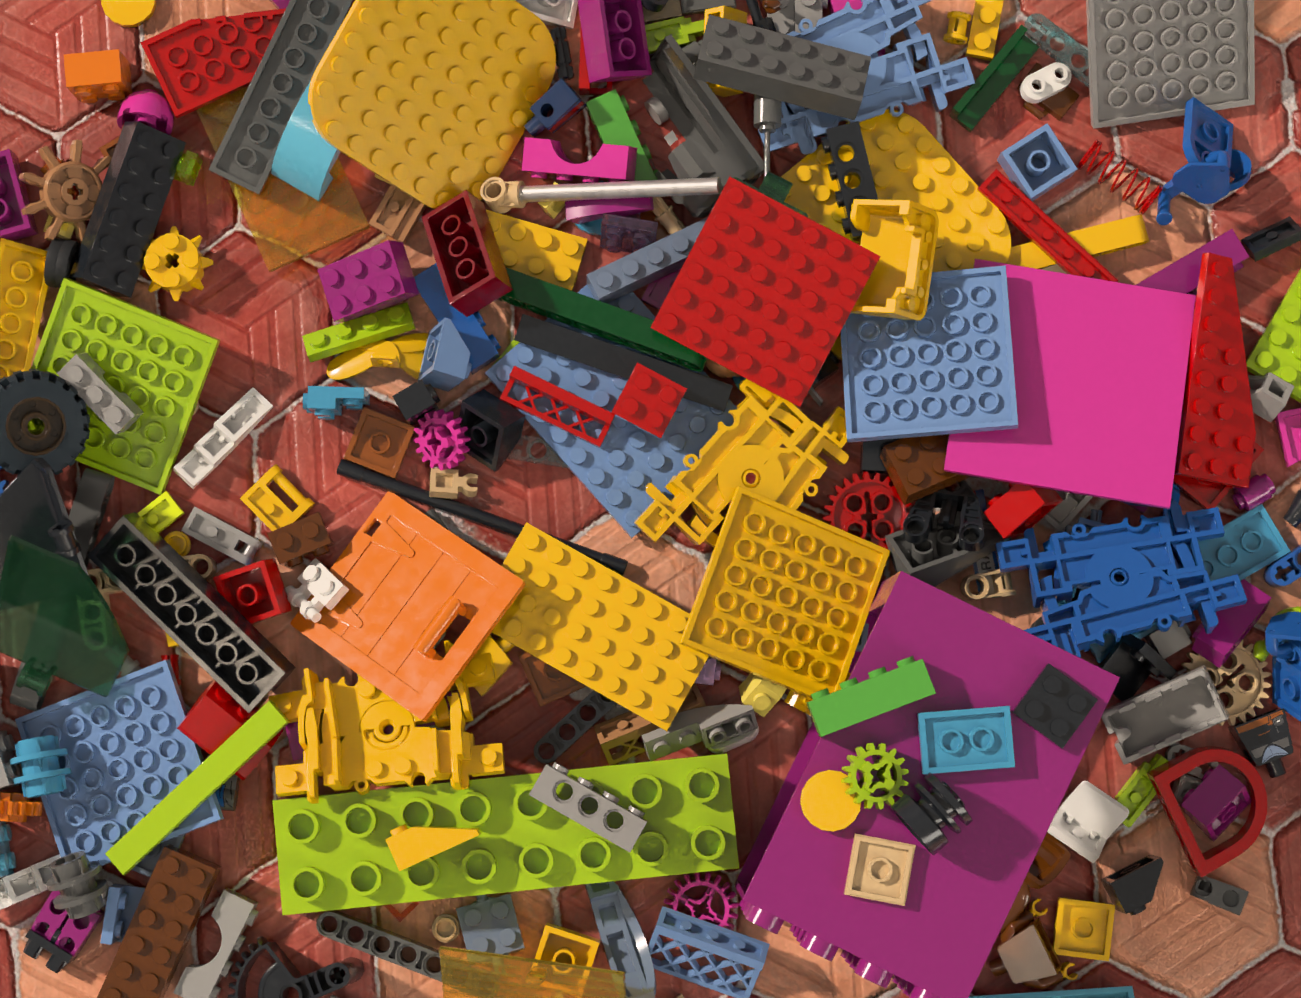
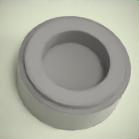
[644,97,669,125]

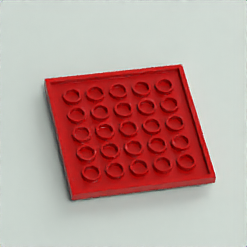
[650,177,881,407]

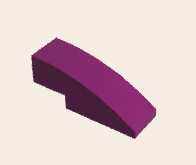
[565,197,654,224]

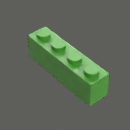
[586,89,658,181]
[806,656,936,737]

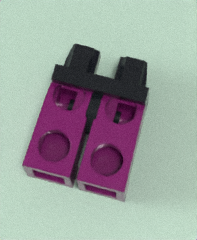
[23,890,105,973]

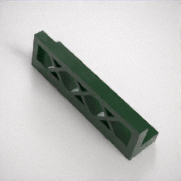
[949,24,1039,133]

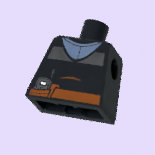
[1228,708,1293,778]

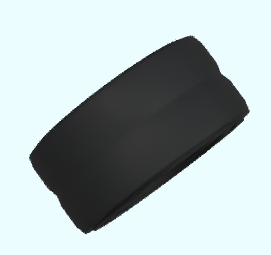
[44,238,80,288]

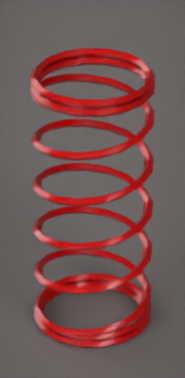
[1076,139,1163,215]

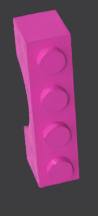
[522,137,638,183]

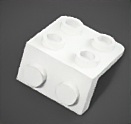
[1047,781,1129,863]

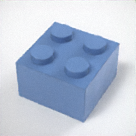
[997,123,1077,201]

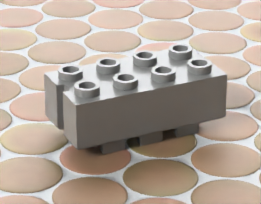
[1101,665,1229,765]

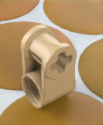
[960,569,1016,599]

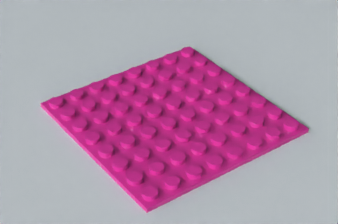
[944,259,1196,509]

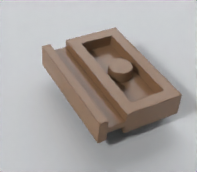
[369,184,426,245]

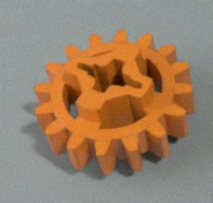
[0,791,43,822]

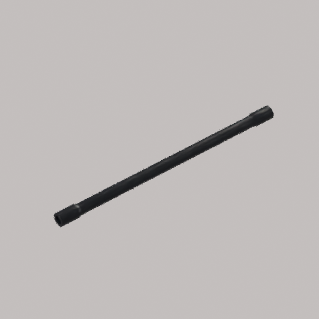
[336,459,628,576]

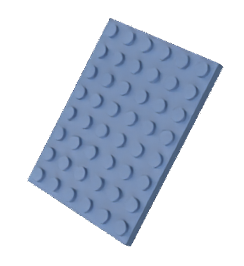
[485,285,737,539]

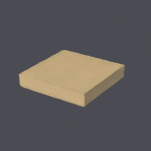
[844,833,916,906]

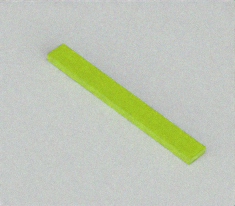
[105,701,290,875]

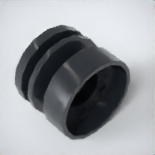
[890,772,973,856]

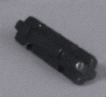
[550,27,574,81]

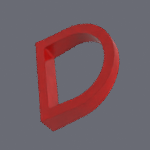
[1147,746,1267,877]

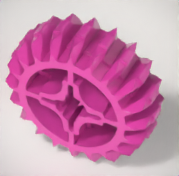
[663,871,739,930]

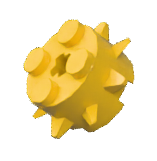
[141,226,213,302]

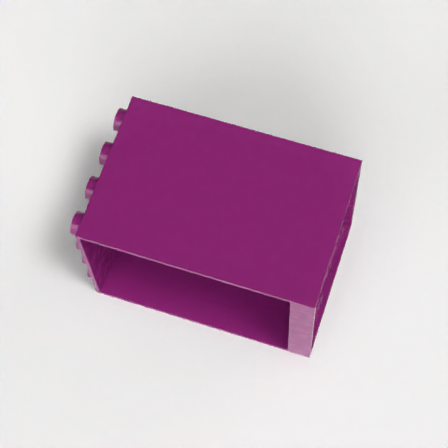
[734,571,1120,998]

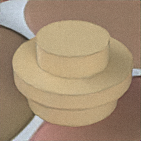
[432,914,460,943]

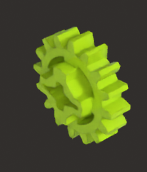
[841,743,909,809]

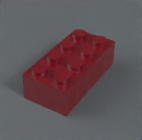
[421,190,513,317]

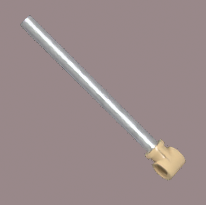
[480,177,722,214]

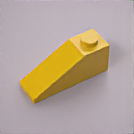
[385,824,481,871]

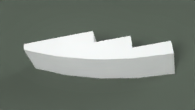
[173,387,273,489]
[0,854,61,910]

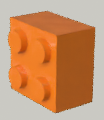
[64,49,132,103]

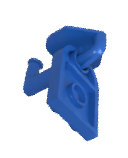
[1156,97,1234,225]
[1265,612,1301,721]

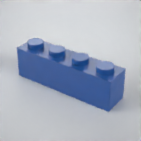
[414,263,501,375]

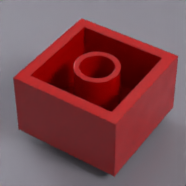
[611,362,687,438]
[983,483,1063,539]
[213,558,292,624]

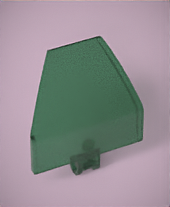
[0,535,130,697]

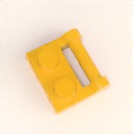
[240,464,315,531]

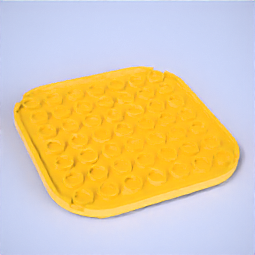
[308,0,556,209]
[762,109,1011,360]

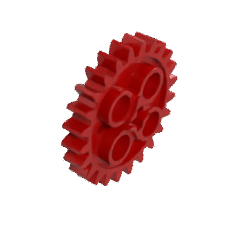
[822,471,911,555]

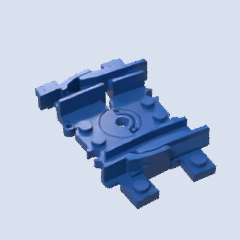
[995,503,1247,658]

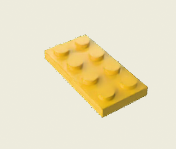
[486,210,588,291]

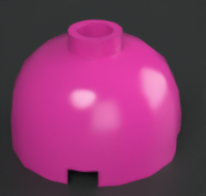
[117,89,174,135]

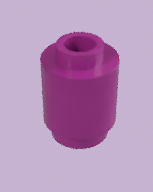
[1232,473,1276,512]

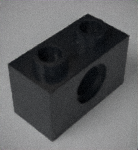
[392,380,441,426]

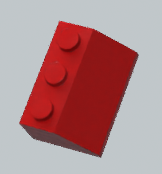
[177,680,284,781]

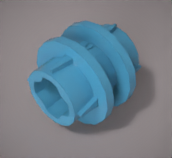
[10,735,72,798]

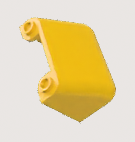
[850,199,939,320]

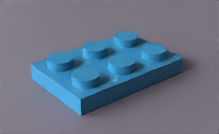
[917,706,1015,774]

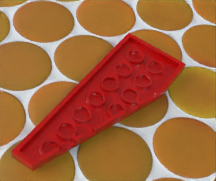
[140,0,355,119]
[1174,252,1256,488]

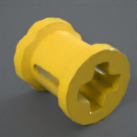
[943,11,971,45]

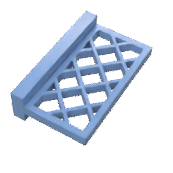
[648,906,770,998]

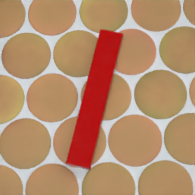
[977,169,1119,282]

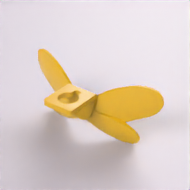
[327,333,428,380]

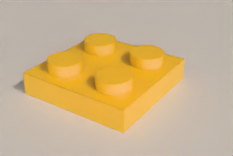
[1052,897,1115,961]

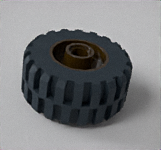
[0,369,90,475]

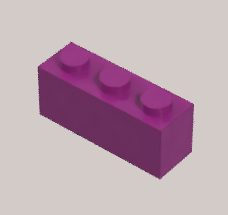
[1192,579,1272,668]

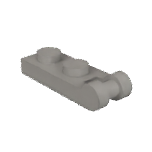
[181,506,264,565]

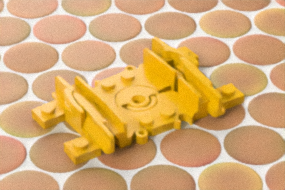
[634,379,849,548]
[268,640,505,804]

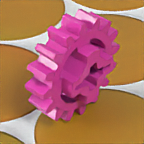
[413,409,471,470]

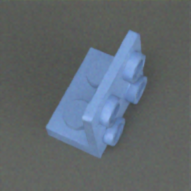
[100,883,146,945]

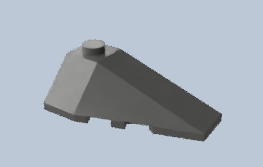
[885,520,1011,587]

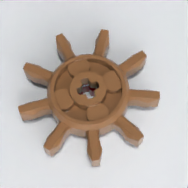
[19,139,112,245]

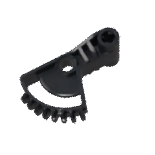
[227,936,364,998]

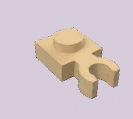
[429,468,478,499]

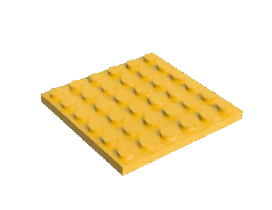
[679,486,890,699]

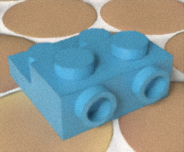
[303,386,370,420]

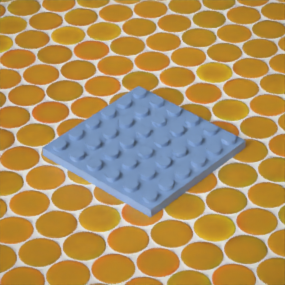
[841,265,1019,442]
[15,660,224,866]

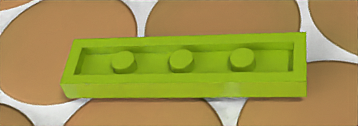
[302,302,416,363]

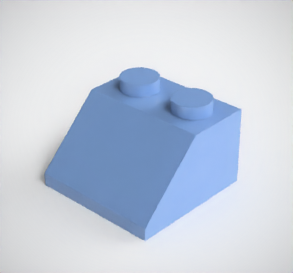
[418,317,472,392]

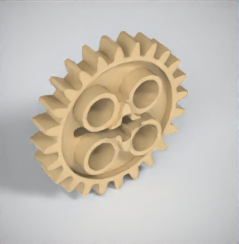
[1179,640,1271,726]

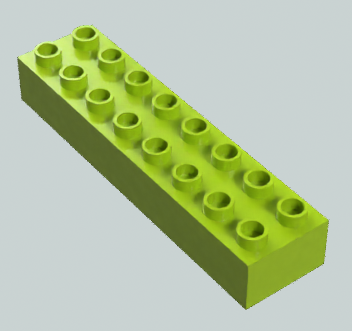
[272,753,739,915]

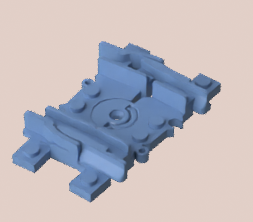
[757,0,975,155]

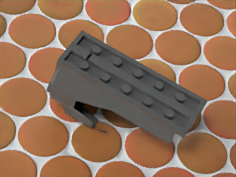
[642,34,764,218]

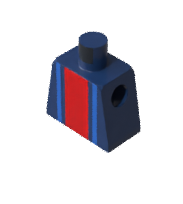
[524,78,586,138]

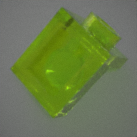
[174,150,202,186]

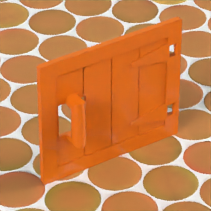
[290,491,526,722]

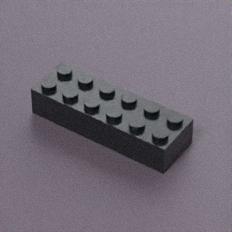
[69,121,186,298]

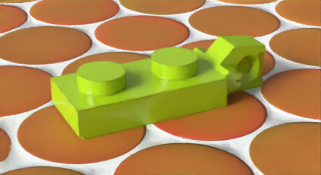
[645,16,704,54]
[1114,754,1168,828]

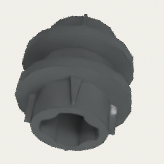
[46,851,109,919]

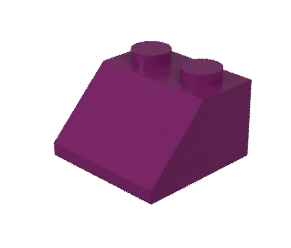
[1181,764,1251,842]

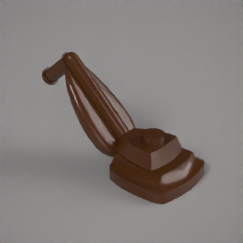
[998,832,1071,935]

